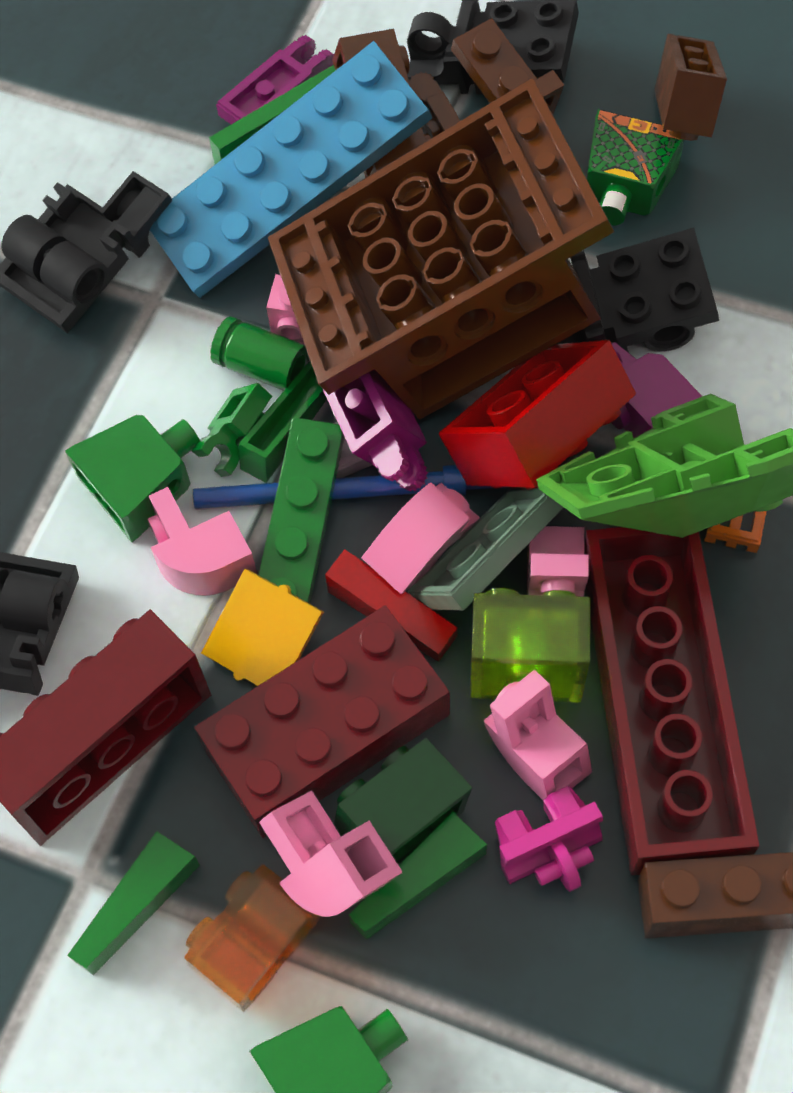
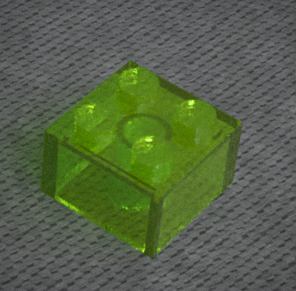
[470,588,590,702]

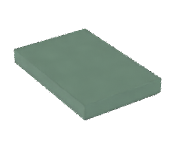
[408,487,564,610]

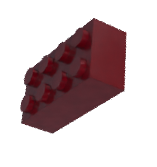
[194,605,450,839]
[0,609,211,846]

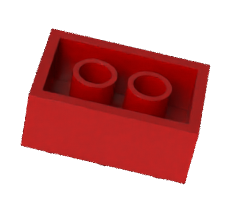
[438,340,636,490]

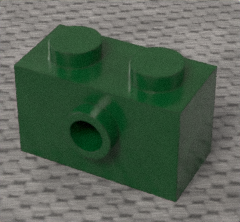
[334,738,473,864]

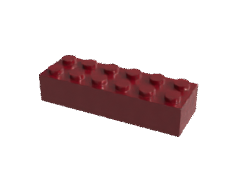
[584,527,760,876]

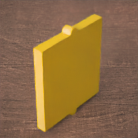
[201,569,324,686]

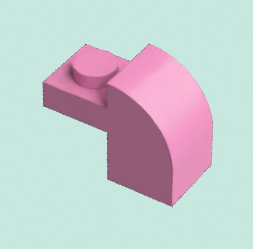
[361,482,480,594]
[147,487,258,596]
[527,526,589,614]
[483,670,592,800]
[259,791,402,916]

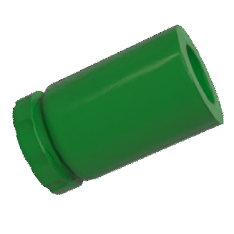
[210,316,309,391]

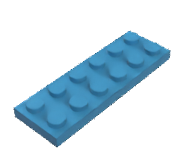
[150,41,432,298]

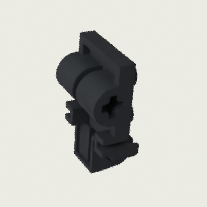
[407,0,579,94]
[0,171,172,333]
[557,227,719,353]
[0,552,79,696]

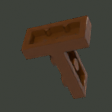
[451,18,564,115]

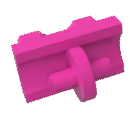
[495,786,603,892]

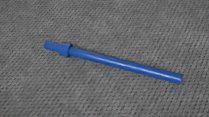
[193,465,504,509]

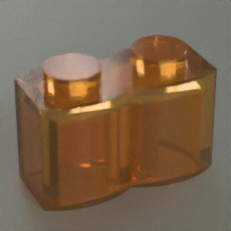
[184,864,320,1012]

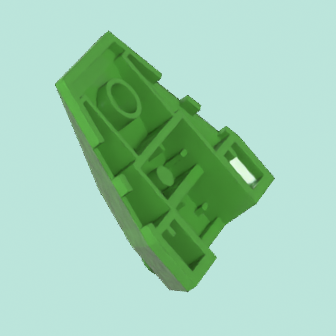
[536,394,793,538]

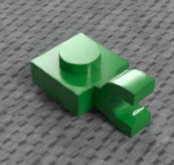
[192,383,272,477]

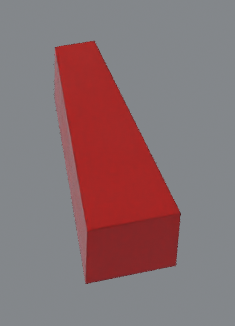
[325,549,458,662]

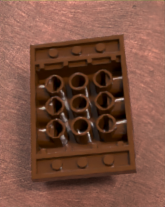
[267,78,614,420]

